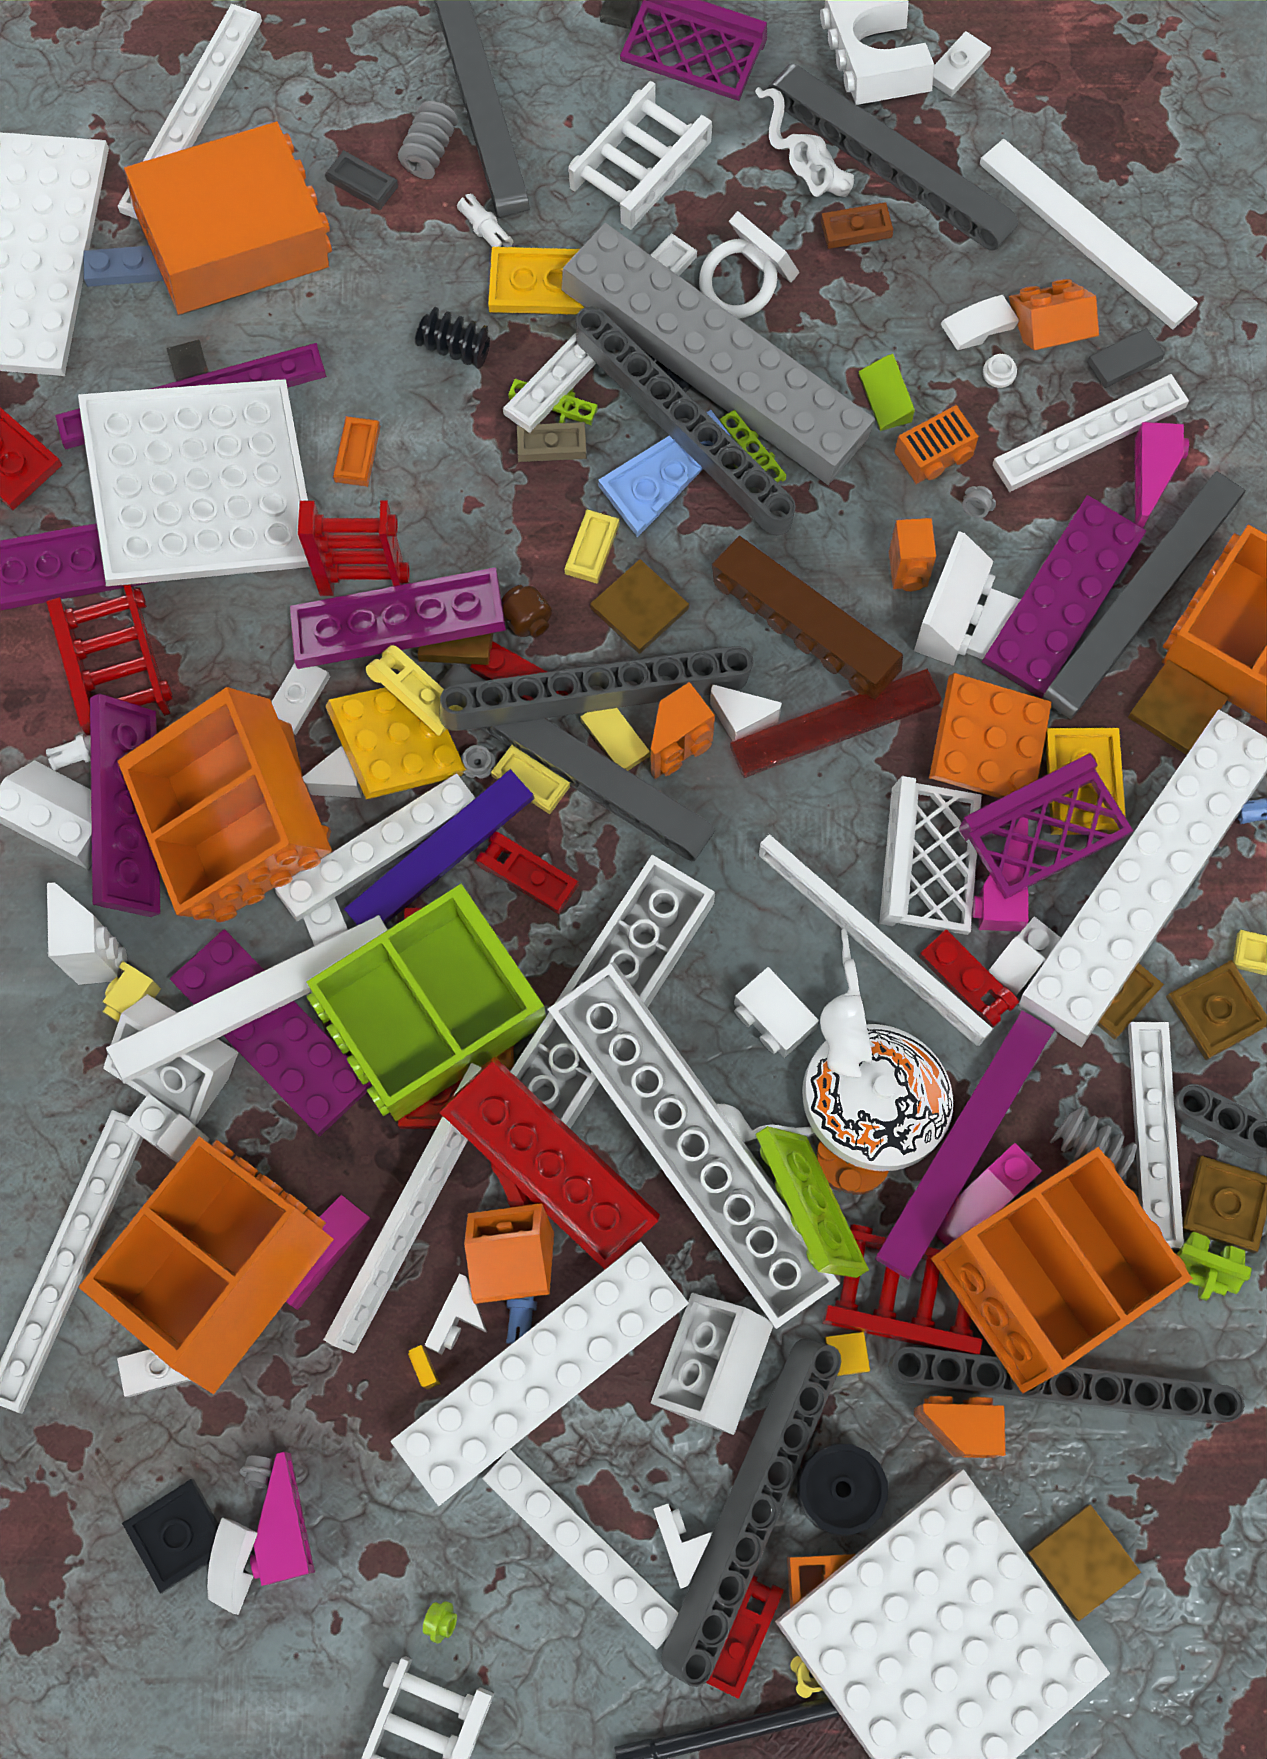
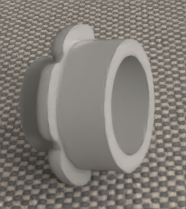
[962,486,996,518]
[461,745,496,779]
[239,1456,274,1489]

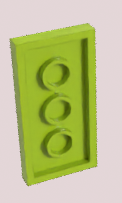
[755,1126,869,1278]

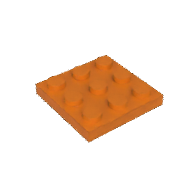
[929,673,1052,799]

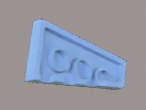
[598,410,730,538]

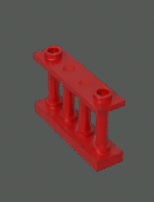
[298,500,410,596]
[46,584,173,736]
[822,1224,983,1355]

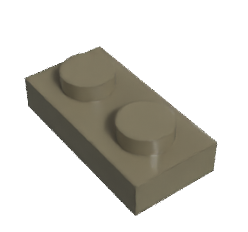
[517,422,587,462]

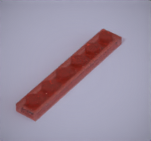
[730,668,942,778]

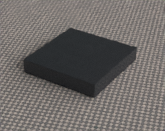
[122,1479,219,1594]

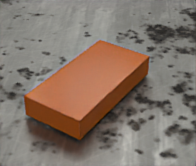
[333,416,381,487]

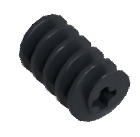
[415,307,490,369]

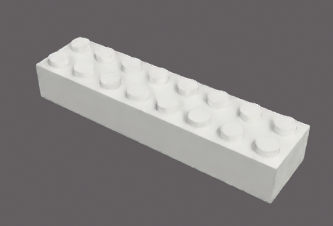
[510,855,715,1129]
[390,1241,689,1506]

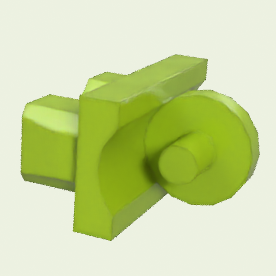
[1177,1232,1252,1301]

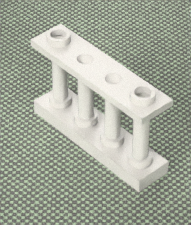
[568,81,712,230]
[361,1656,495,1759]

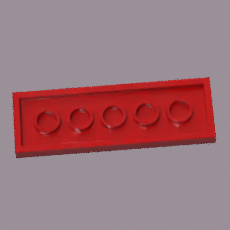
[439,1057,660,1270]

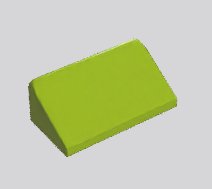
[858,354,915,431]

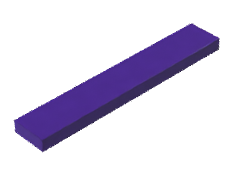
[344,769,535,925]

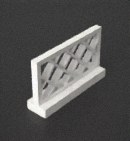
[879,776,982,935]

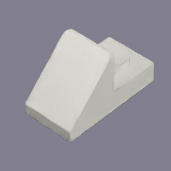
[988,917,1061,996]
[125,1094,210,1163]
[425,1274,487,1355]
[653,1504,712,1589]

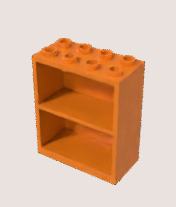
[124,121,332,315]
[1162,524,1267,723]
[117,687,332,922]
[78,1136,334,1394]
[931,1146,1193,1394]

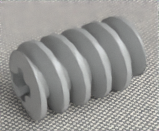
[398,101,458,179]
[1050,1106,1137,1179]

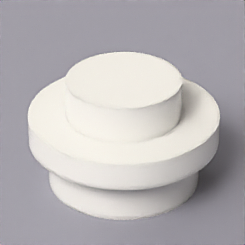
[983,354,1017,388]

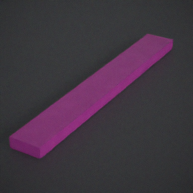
[55,343,327,450]
[875,1011,1055,1280]

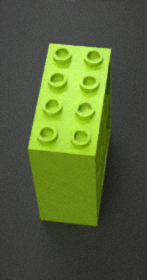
[306,883,546,1121]

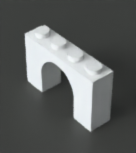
[820,0,934,105]

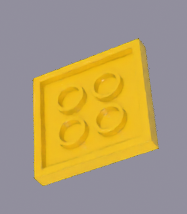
[325,687,466,799]

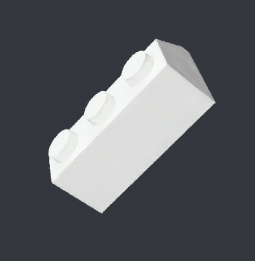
[914,531,996,666]
[0,760,92,870]
[47,882,127,985]
[103,994,238,1125]
[651,1293,773,1435]

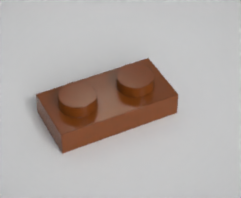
[821,202,894,249]

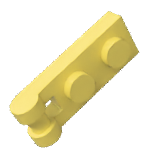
[366,645,463,736]

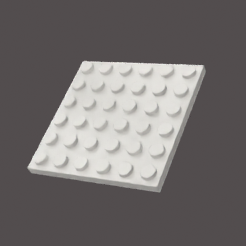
[78,379,309,587]
[775,1469,1110,1759]

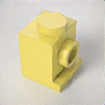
[102,961,161,1022]

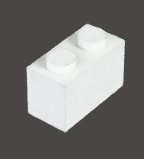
[734,967,819,1058]

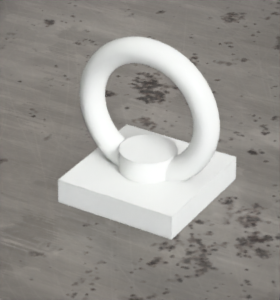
[699,211,800,319]

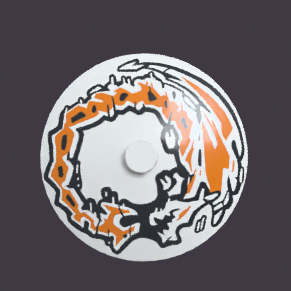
[802,1024,953,1171]

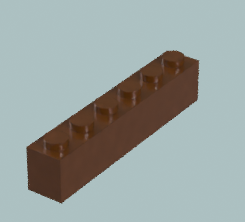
[712,535,903,700]

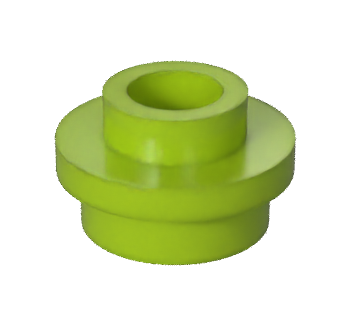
[423,1601,457,1644]

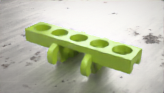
[508,379,598,425]
[719,410,786,483]

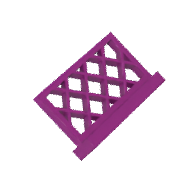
[620,0,767,101]
[959,753,1133,899]

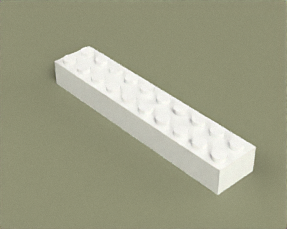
[1018,709,1267,1048]
[548,962,840,1329]

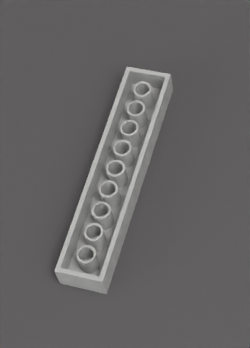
[562,223,875,485]

